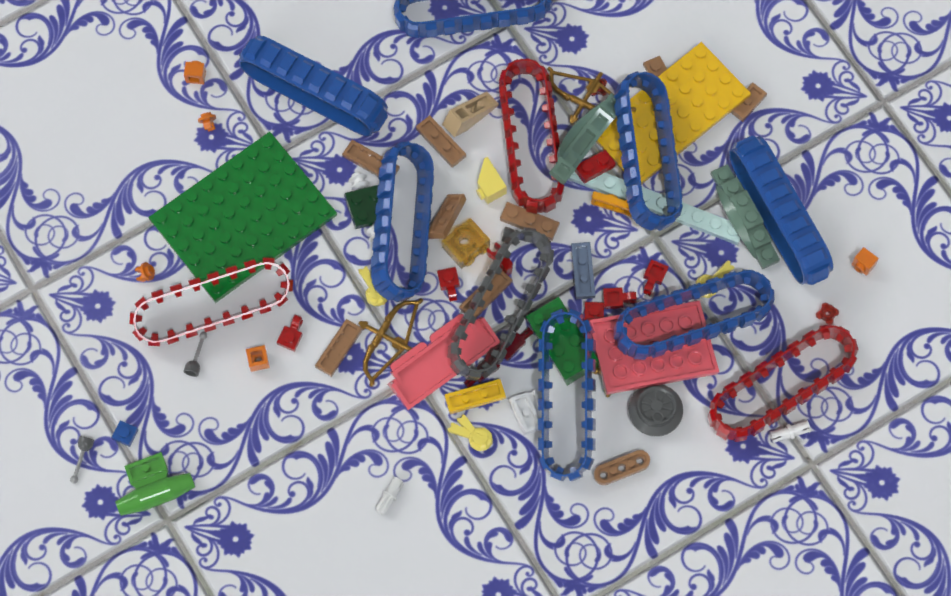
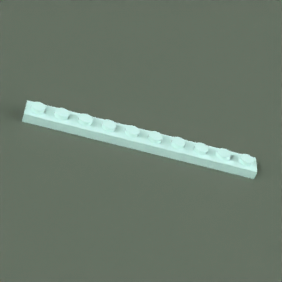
[568,171,740,246]

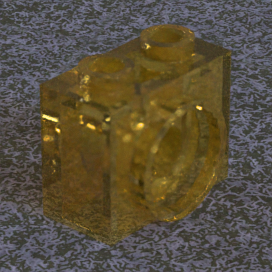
[441,218,490,269]

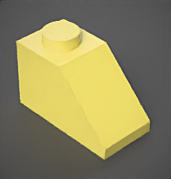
[476,157,507,204]

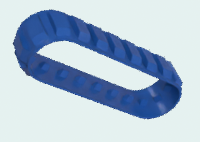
[394,0,553,38]
[239,35,388,136]
[614,71,683,231]
[729,136,833,285]
[371,141,434,302]
[614,269,775,360]
[538,309,596,481]

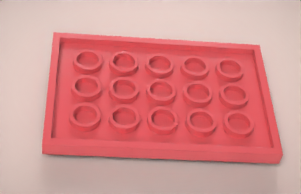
[589,300,719,395]

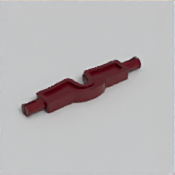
[463,327,533,388]

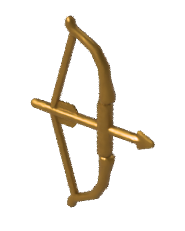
[547,67,636,124]
[358,298,423,387]

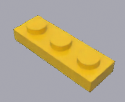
[444,379,506,414]

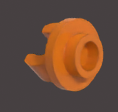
[198,112,216,132]
[135,262,155,282]

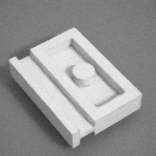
[509,389,542,435]

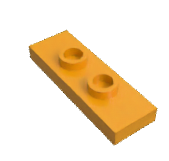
[591,191,631,217]

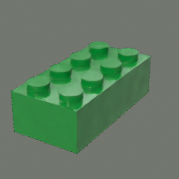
[526,297,599,386]

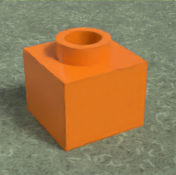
[184,61,206,84]
[852,247,879,276]
[246,345,270,372]

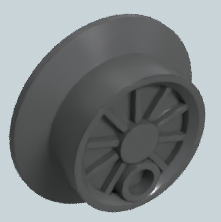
[628,385,683,436]

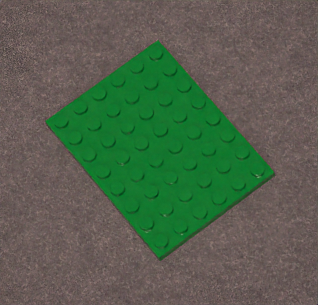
[148,132,337,303]

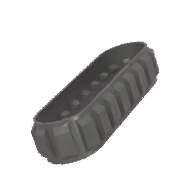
[447,227,554,381]

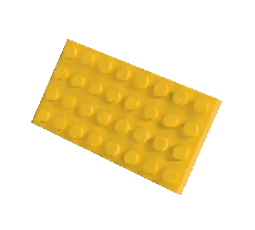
[596,42,751,185]

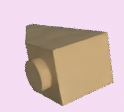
[442,91,499,137]

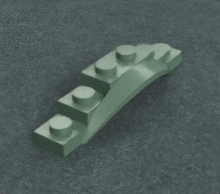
[549,93,617,185]
[710,164,780,270]

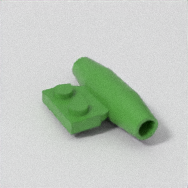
[115,452,195,516]

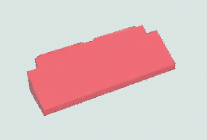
[387,314,501,410]

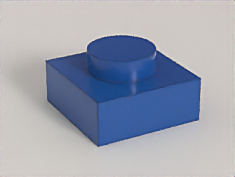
[111,420,138,447]

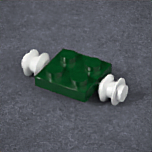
[344,172,392,242]

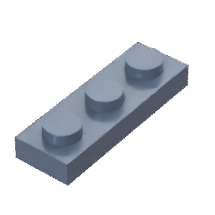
[571,242,595,300]

